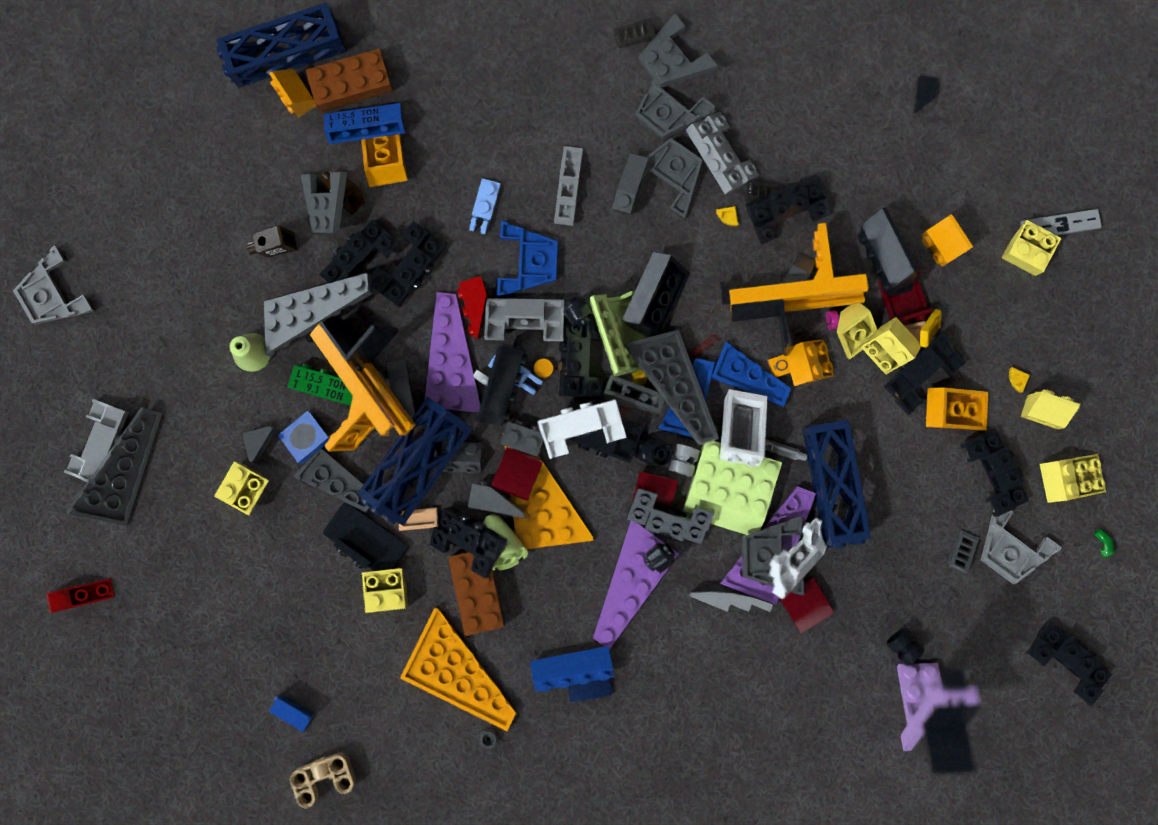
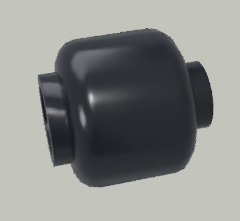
[563,297,592,327]
[645,543,675,573]

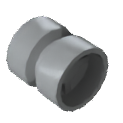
[669,444,701,478]

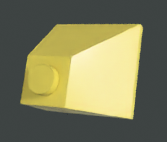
[837,304,877,360]

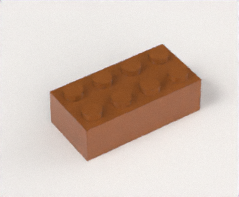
[306,48,393,113]
[448,552,505,636]

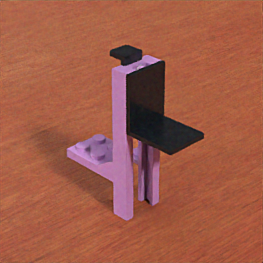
[897,663,980,775]

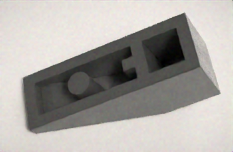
[612,153,649,215]
[602,375,664,414]
[468,481,530,518]

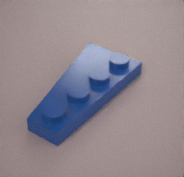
[711,342,791,407]
[658,358,715,438]

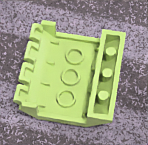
[590,290,648,377]

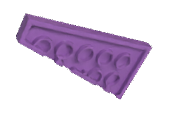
[425,292,481,413]
[720,486,816,605]
[593,521,679,649]

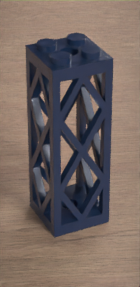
[216,2,346,88]
[358,396,473,526]
[802,420,871,548]

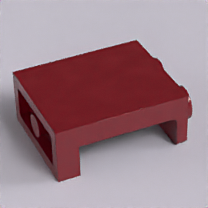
[877,268,933,325]

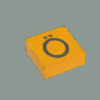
[768,355,790,378]

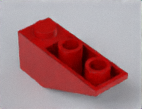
[457,276,488,341]
[46,578,115,614]

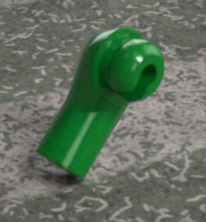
[1093,528,1115,558]

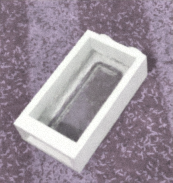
[720,389,767,466]

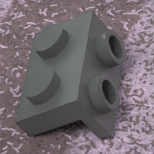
[500,420,544,457]
[442,441,482,474]

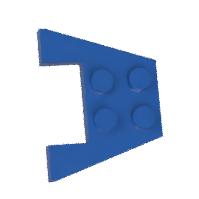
[497,221,558,297]

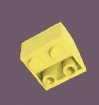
[1002,220,1061,276]
[861,317,921,374]
[1021,390,1080,429]
[215,462,269,515]
[362,568,409,613]

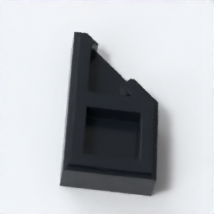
[914,76,938,113]

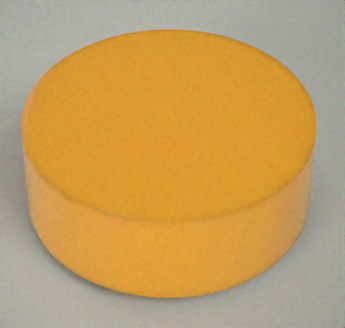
[534,359,553,379]

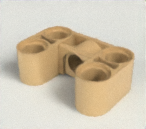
[290,752,356,808]

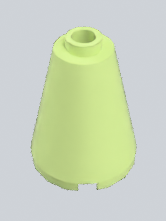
[230,333,270,372]
[483,514,528,571]

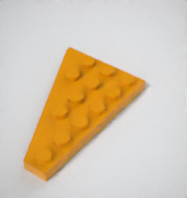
[503,434,593,549]
[400,607,516,731]

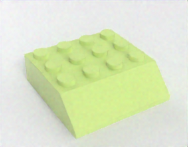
[683,441,782,535]

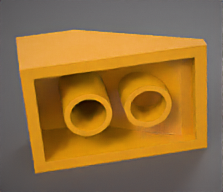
[361,134,407,187]
[926,388,988,431]

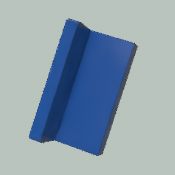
[269,694,314,732]

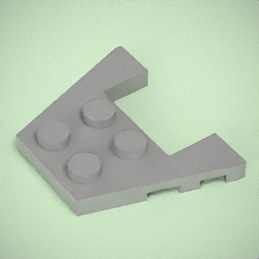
[13,246,95,325]
[981,510,1062,584]

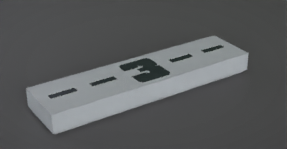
[1021,209,1102,236]

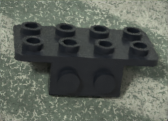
[323,502,407,571]

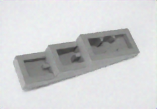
[554,146,583,226]
[689,591,773,612]

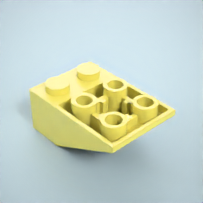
[1040,454,1106,503]

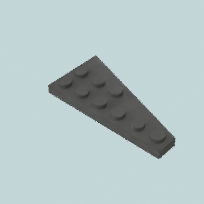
[624,330,719,445]

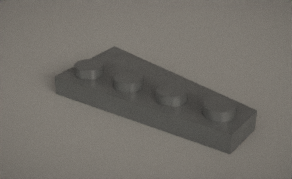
[294,448,371,512]

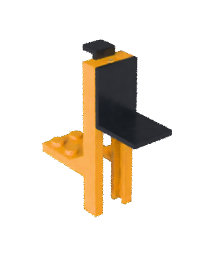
[720,223,868,356]
[305,321,416,451]

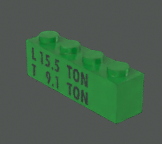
[287,363,353,406]

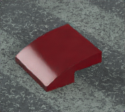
[491,447,543,501]
[632,471,678,506]
[779,576,834,633]

